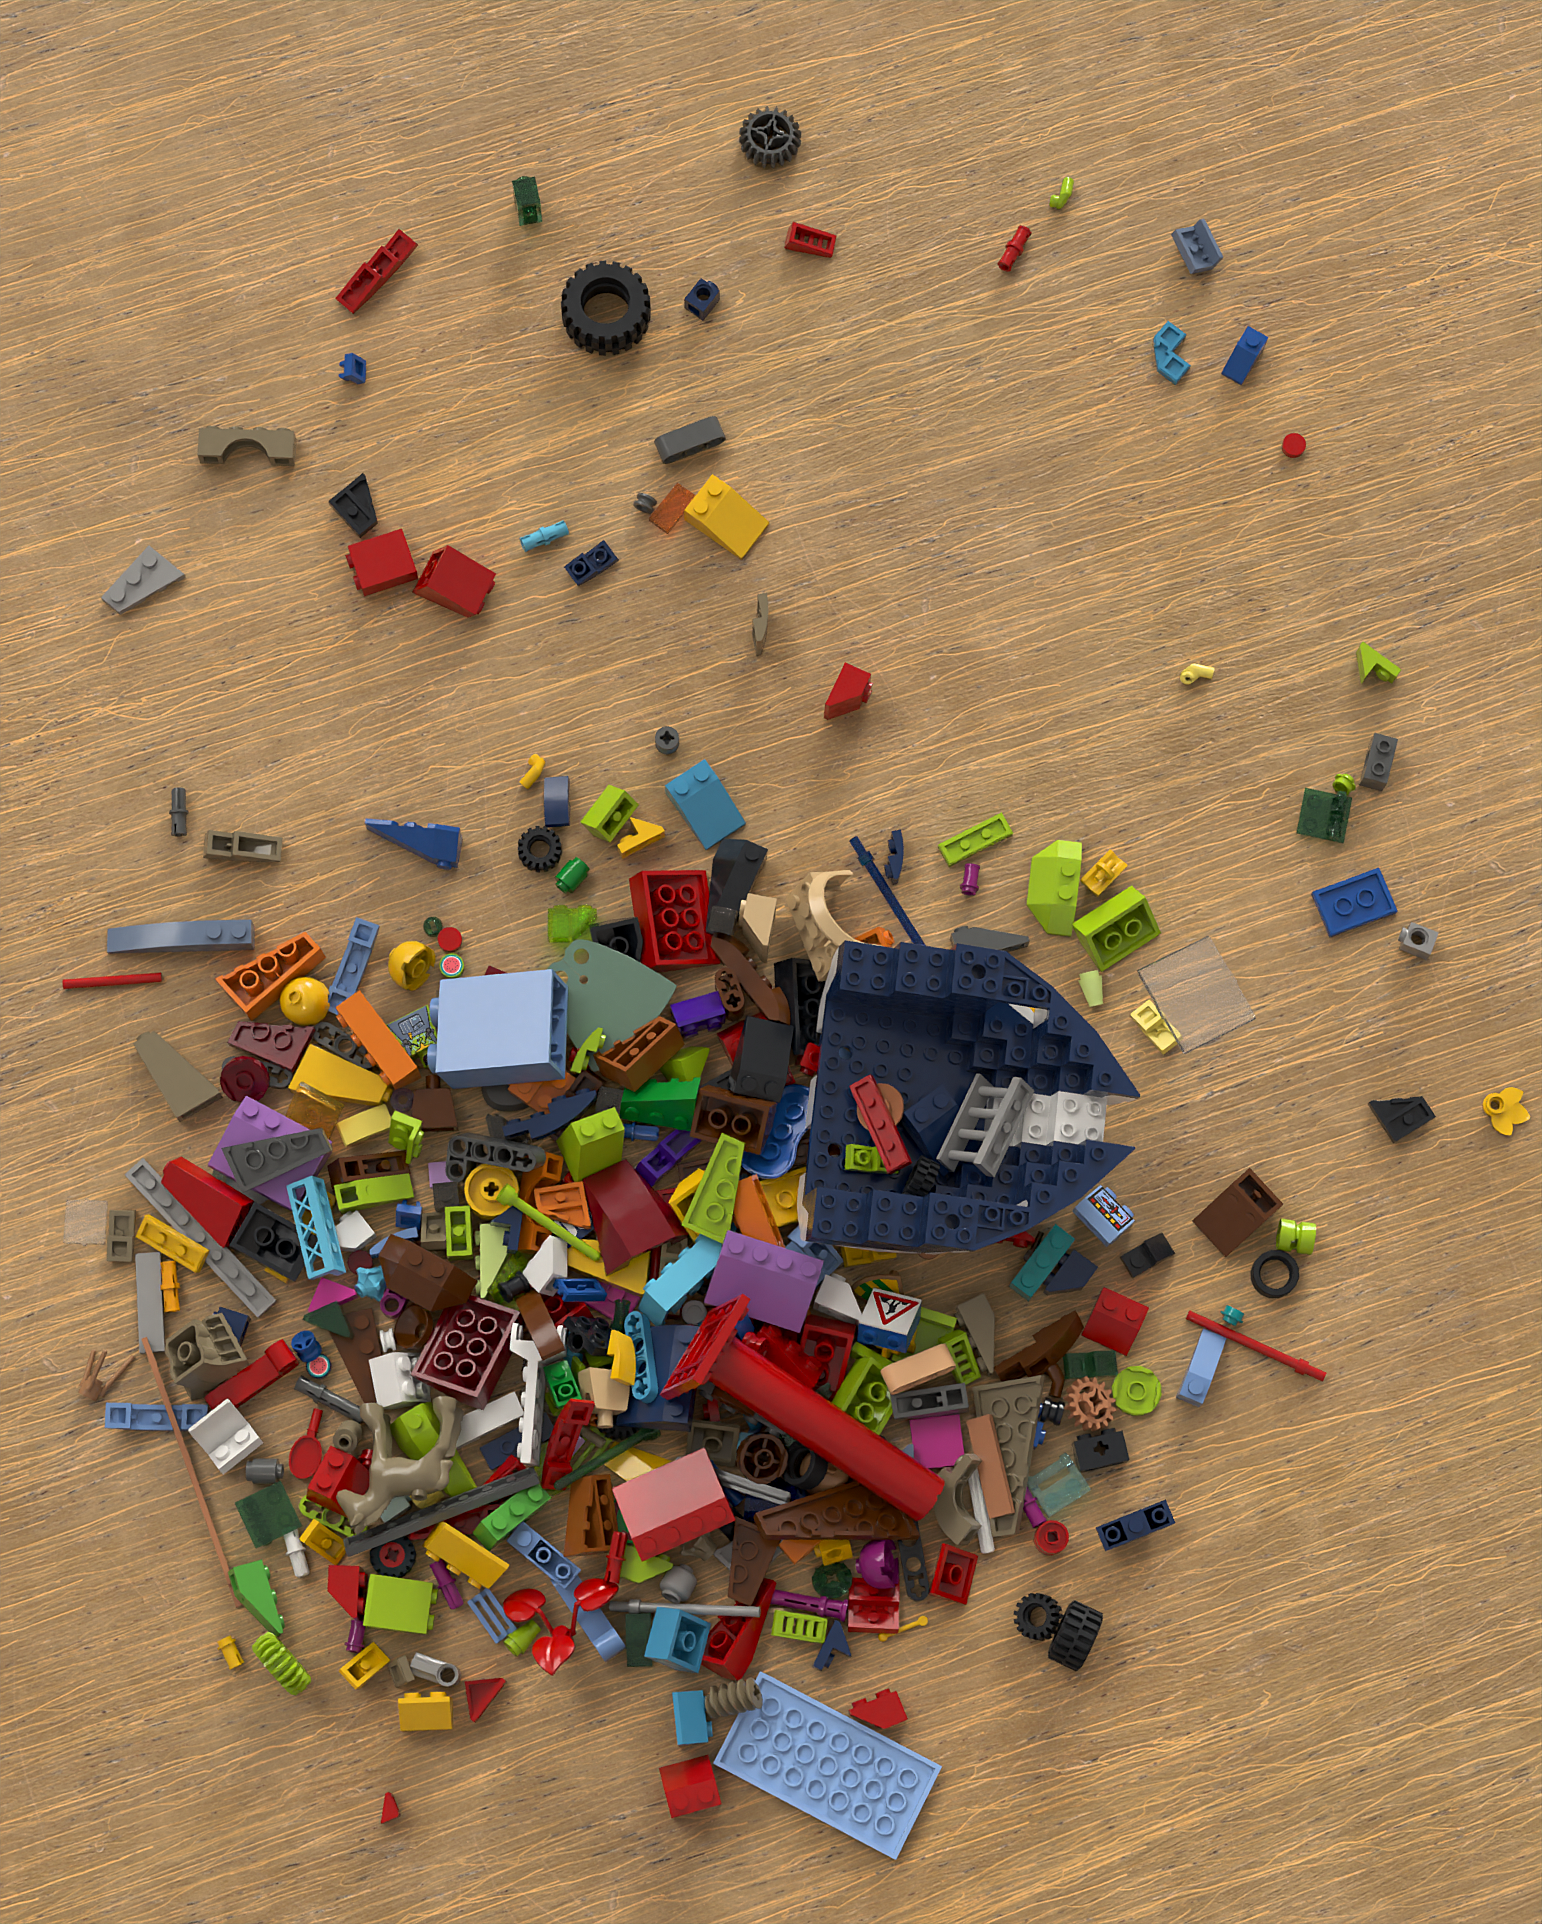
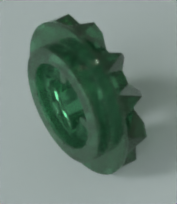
[812,1562,853,1599]

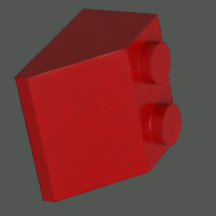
[824,662,873,720]
[1081,1287,1149,1356]
[306,1445,369,1518]

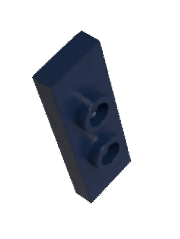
[479,1412,554,1471]

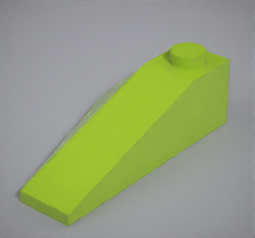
[390,1401,477,1497]

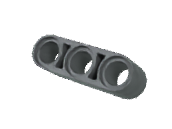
[654,416,726,464]

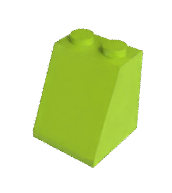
[556,1107,625,1182]
[363,1574,438,1635]

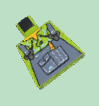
[386,1005,437,1068]

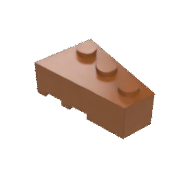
[593,1016,685,1092]
[563,1474,618,1557]

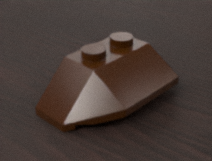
[378,1234,478,1312]

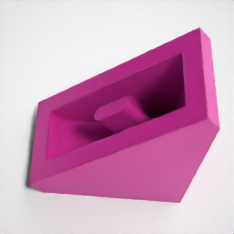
[308,1277,358,1318]

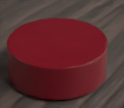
[347,1250,373,1276]

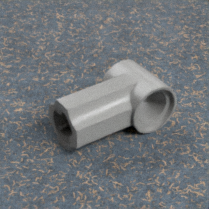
[410,1652,462,1688]

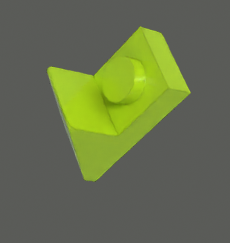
[1356,642,1402,684]

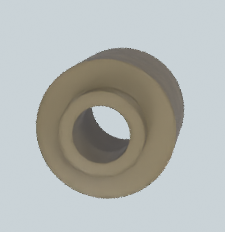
[333,1420,363,1453]

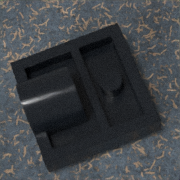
[563,1316,612,1357]

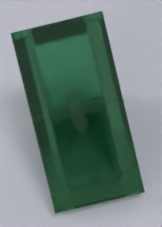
[302,1301,354,1340]

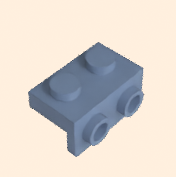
[1171,219,1223,274]

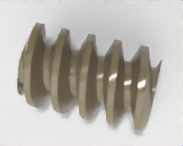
[705,1677,763,1719]

